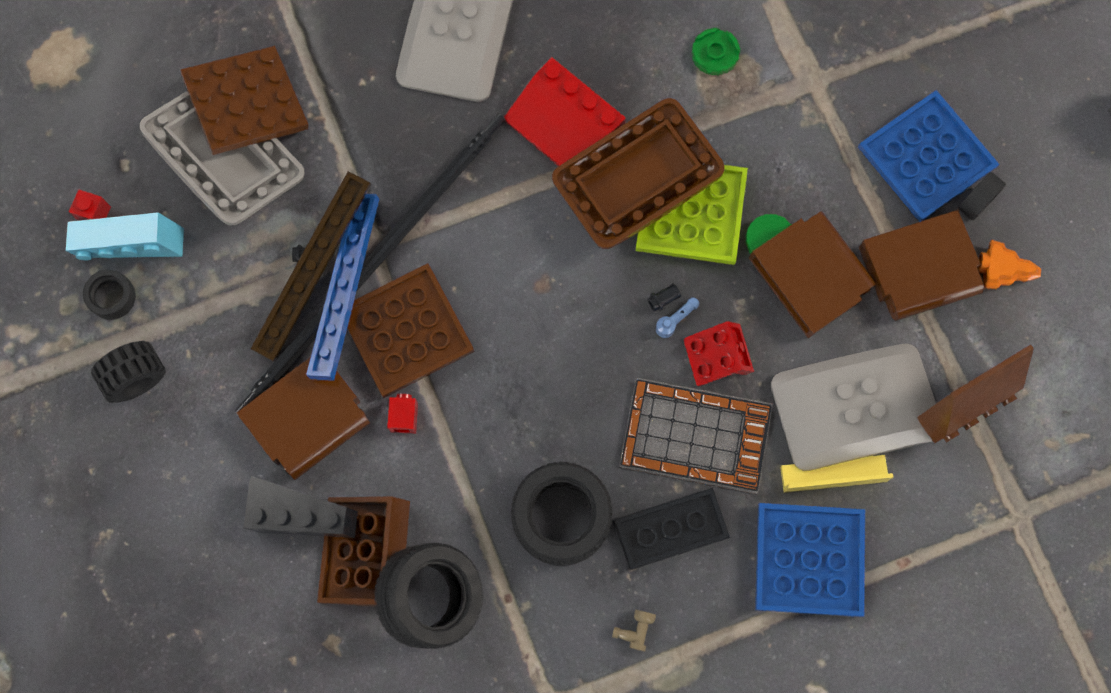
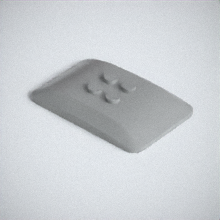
[396,0,513,102]
[140,91,304,225]
[771,344,936,471]

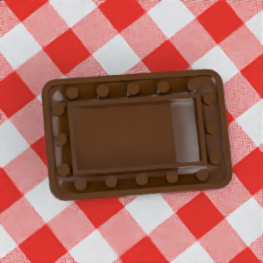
[552,98,725,249]

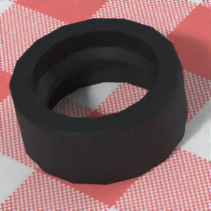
[959,172,1006,220]
[83,269,136,320]

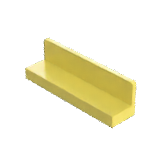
[780,455,893,493]

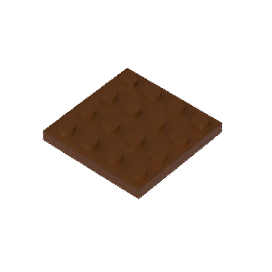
[180,46,308,155]
[347,263,475,398]

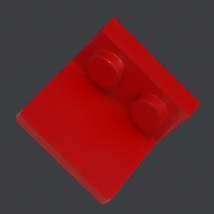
[684,321,754,386]

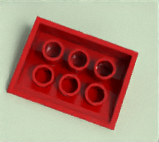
[504,57,626,166]

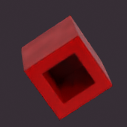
[69,189,111,221]
[387,394,418,434]

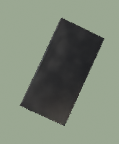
[613,488,730,571]

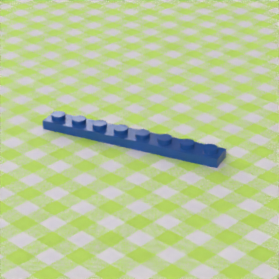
[306,194,379,381]

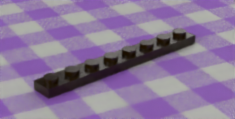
[250,171,371,362]

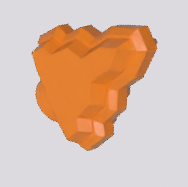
[977,240,1041,289]

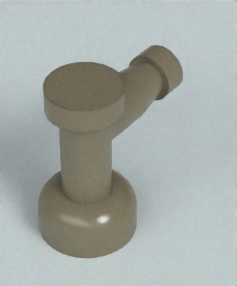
[612,610,656,651]

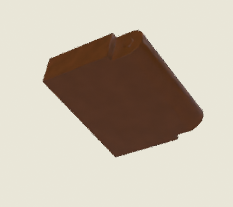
[858,210,984,321]
[749,211,877,339]
[237,357,370,480]

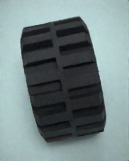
[91,341,166,403]

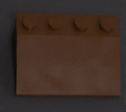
[917,345,1034,444]
[317,496,410,607]

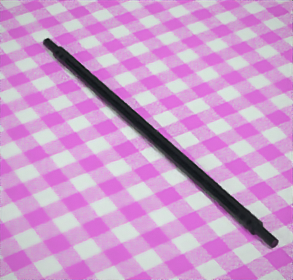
[235,113,505,412]

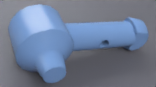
[656,297,699,338]

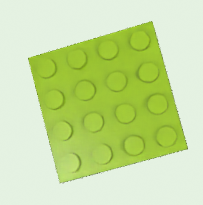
[636,165,748,265]

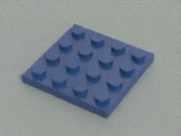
[858,90,1000,222]
[755,503,865,617]

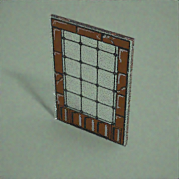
[619,377,773,495]

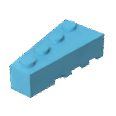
[66,213,184,260]

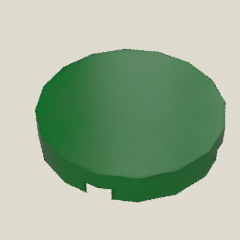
[691,28,740,76]
[746,214,792,254]

